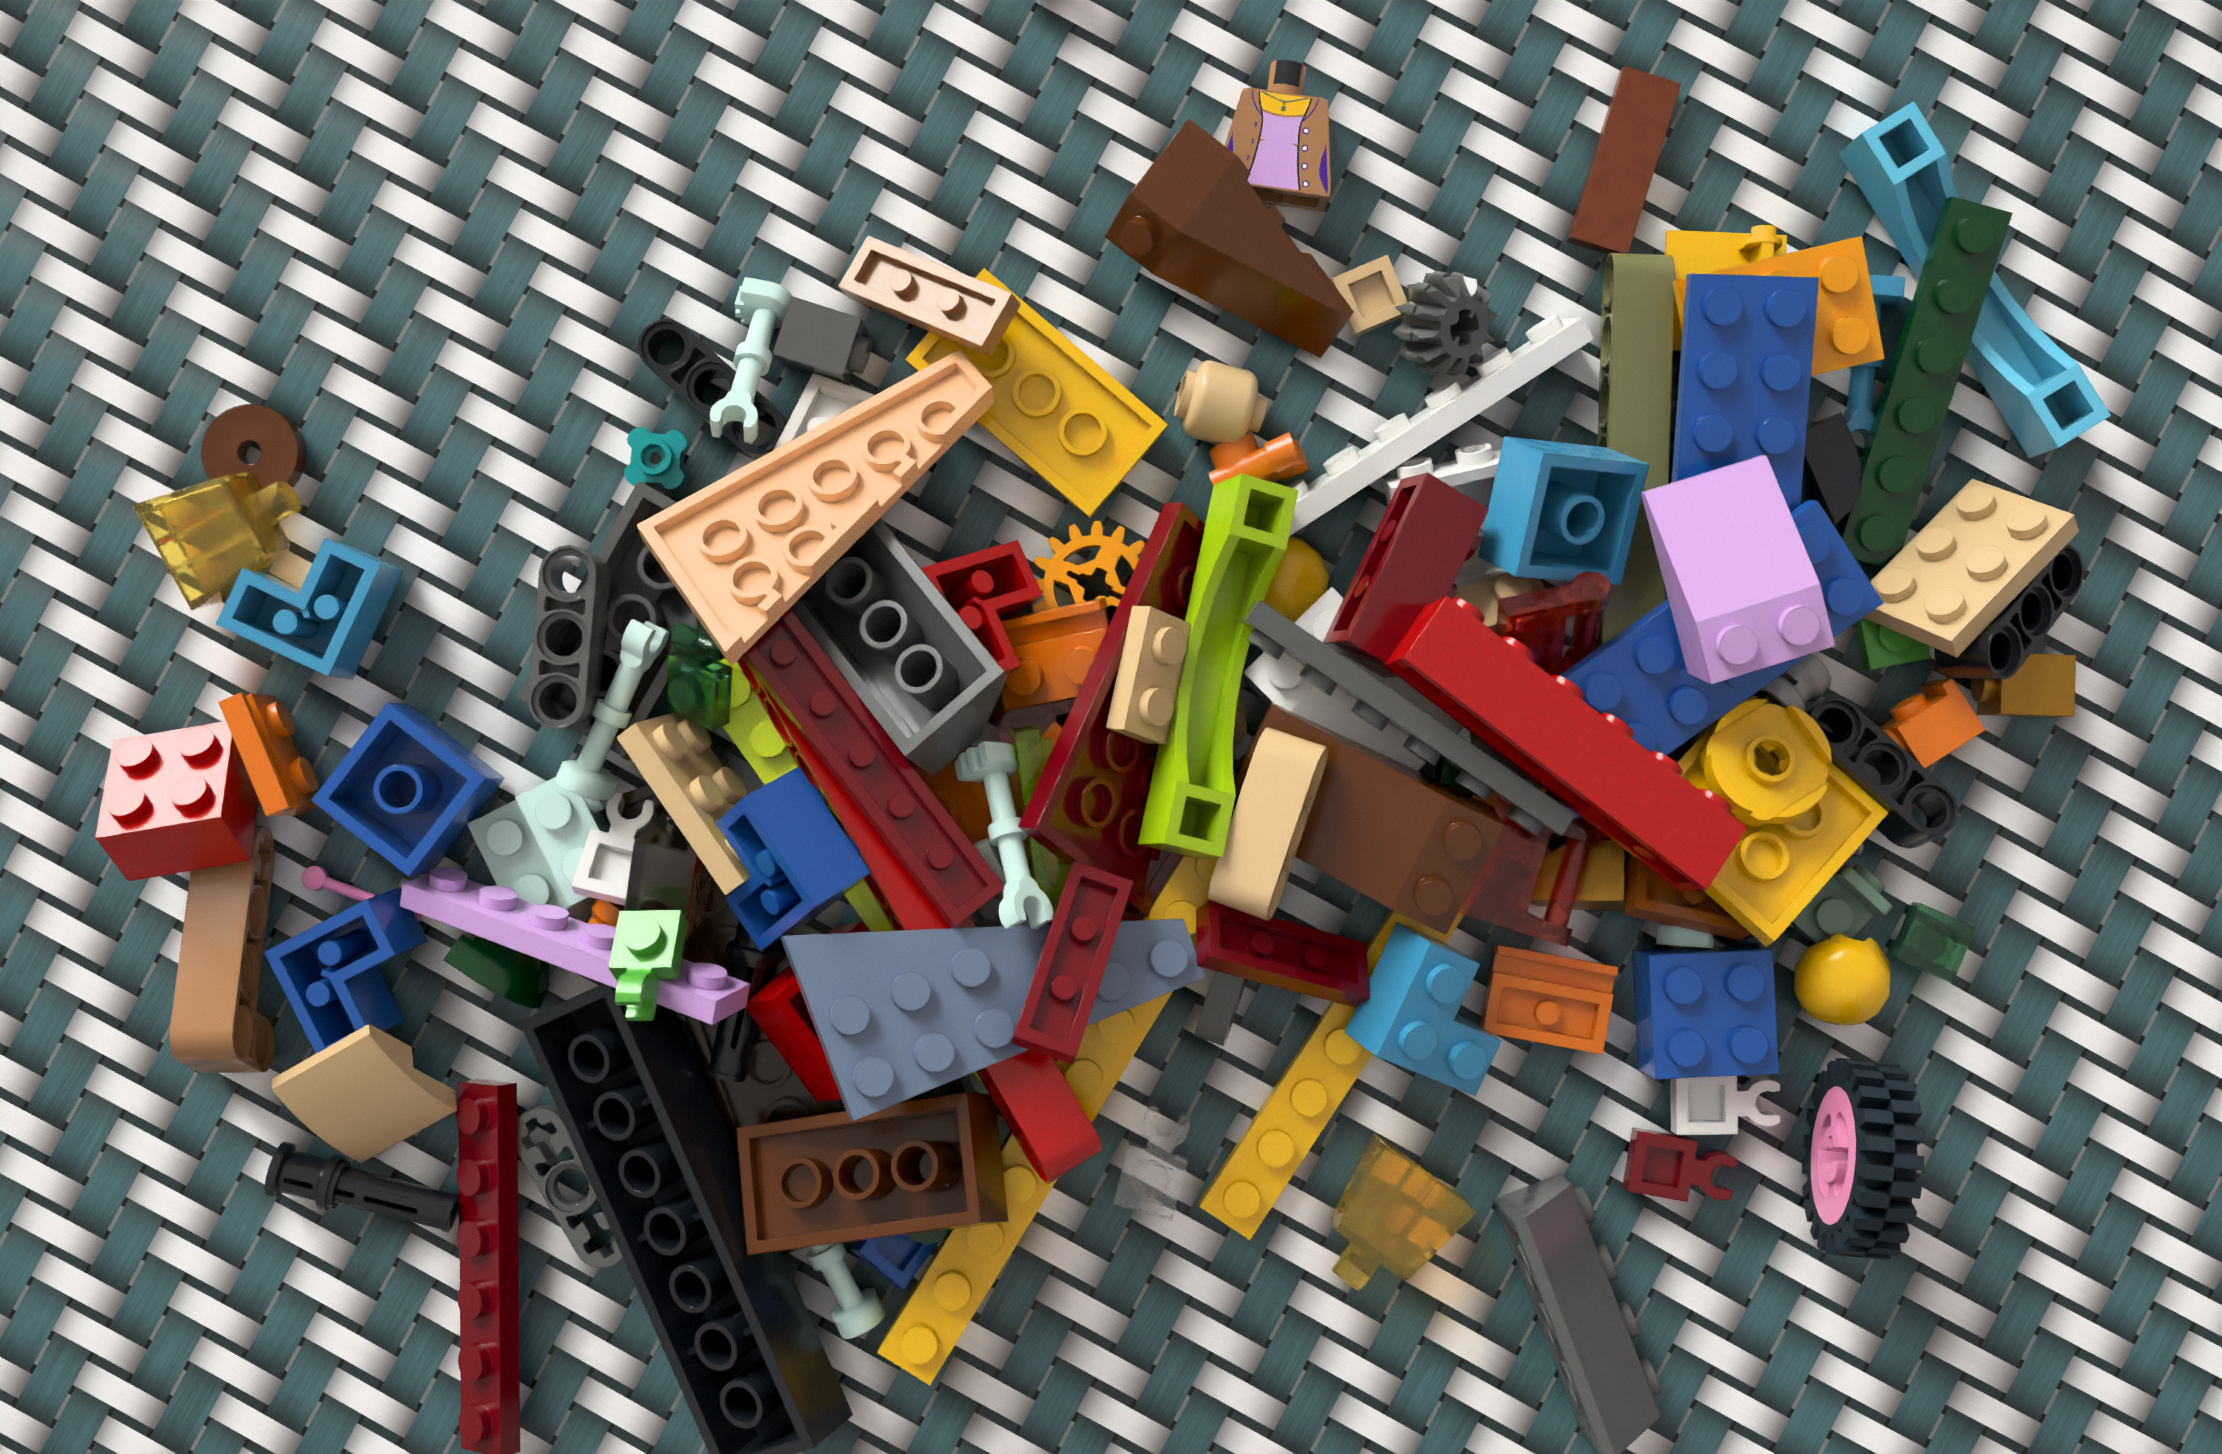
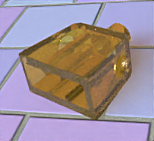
[133,472,301,611]
[1331,1132,1476,1292]

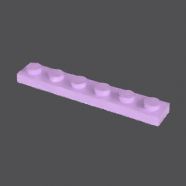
[400,867,750,1025]

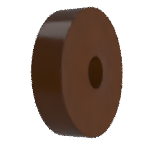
[201,404,306,503]

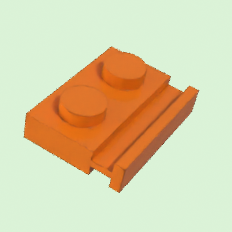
[1000,597,1109,711]
[218,692,319,816]
[1480,943,1619,1055]

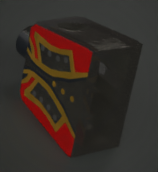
[624,809,713,942]

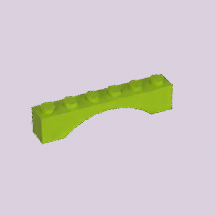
[1138,473,1299,858]

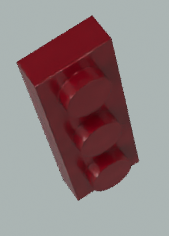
[1011,861,1134,1065]
[1196,900,1370,1007]

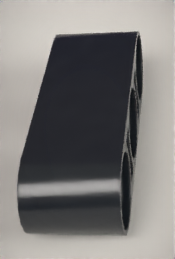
[638,319,788,460]
[1934,545,2084,679]
[1806,697,1959,849]

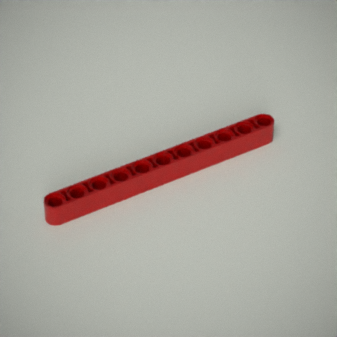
[736,657,1102,1184]

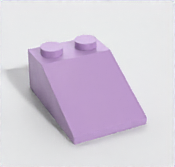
[1641,455,1835,684]

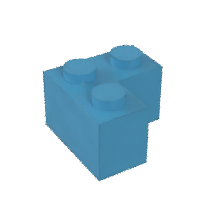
[216,538,404,680]
[1345,922,1502,1096]

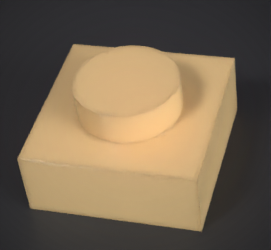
[1331,255,1408,338]

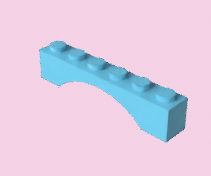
[1838,101,2111,458]

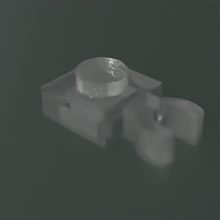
[1113,1103,1190,1221]

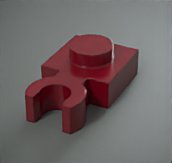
[1622,1127,1738,1202]

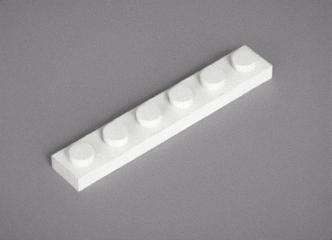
[1286,315,1594,536]

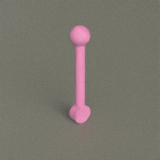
[302,866,422,922]

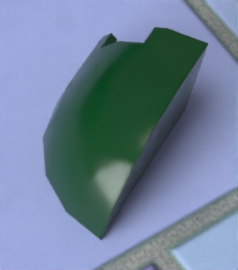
[443,934,549,1008]

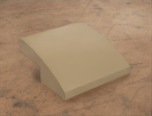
[271,1024,457,1163]

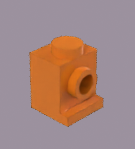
[1880,678,1985,768]

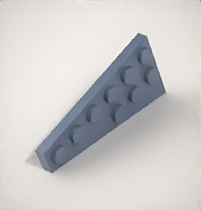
[781,919,1206,1122]

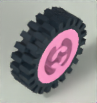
[1802,1058,1924,1260]

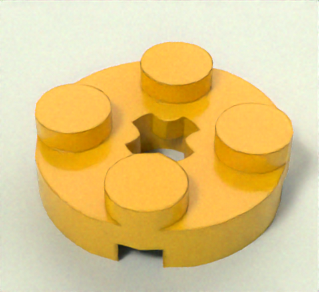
[1699,699,1832,827]

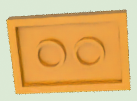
[1672,236,1885,376]

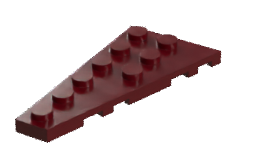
[1018,502,1205,917]

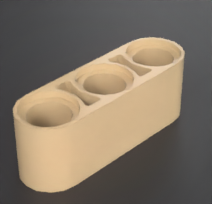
[1208,727,1328,921]

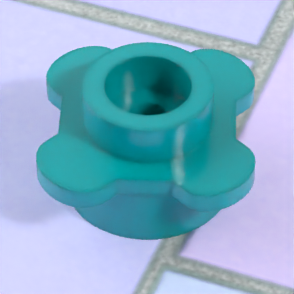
[624,427,688,490]

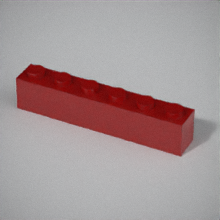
[1384,596,1748,891]

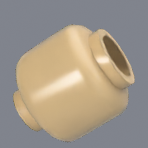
[1174,360,1267,444]

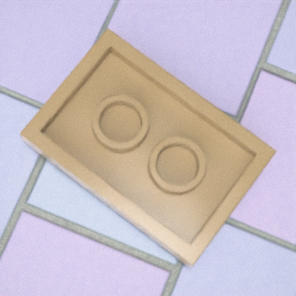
[1864,479,2079,657]
[616,710,751,895]

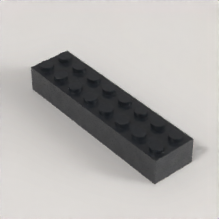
[520,984,853,1454]

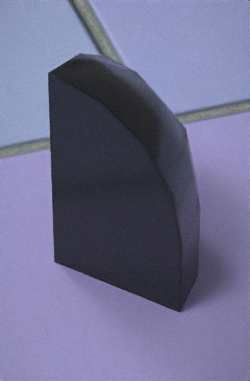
[1800,412,1862,524]

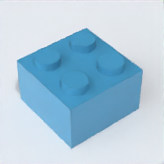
[1478,436,1650,585]

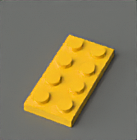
[905,268,1168,519]

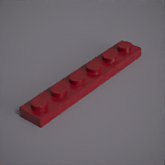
[741,608,1004,928]
[456,1079,520,1454]

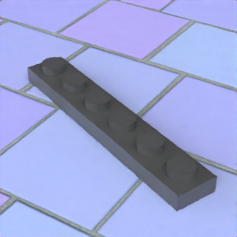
[1241,600,1576,837]

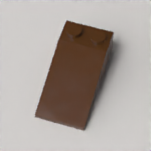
[1231,703,1504,935]
[736,1092,1009,1255]

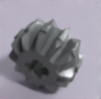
[1392,271,1499,376]

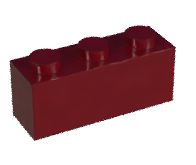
[1323,472,1489,678]

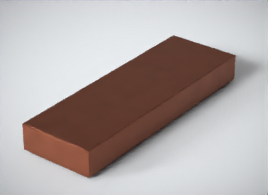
[1567,66,1681,254]

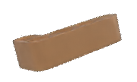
[169,826,275,1073]

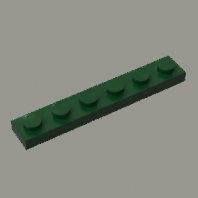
[1837,196,2013,567]

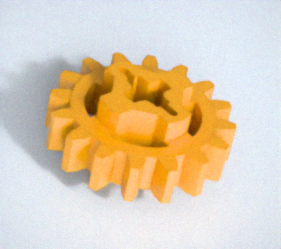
[1032,521,1145,612]

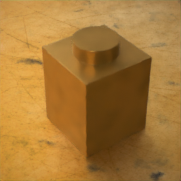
[1971,654,2076,718]

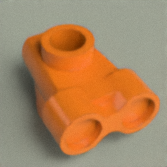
[1209,432,1310,486]

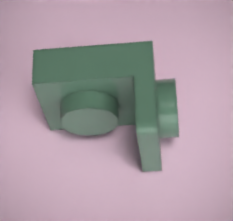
[1790,864,1893,945]

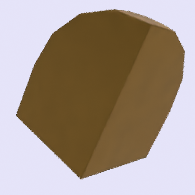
[1525,840,1627,911]

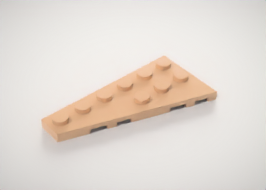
[637,349,995,666]

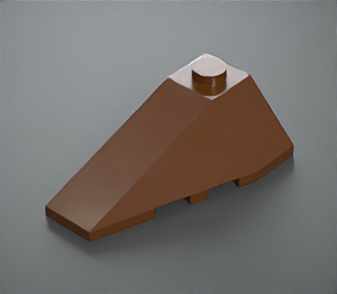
[1105,119,1354,358]

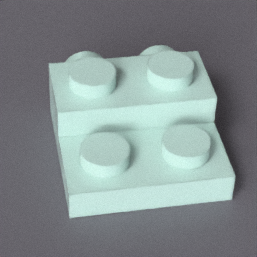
[467,777,610,910]

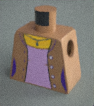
[1224,60,1331,212]

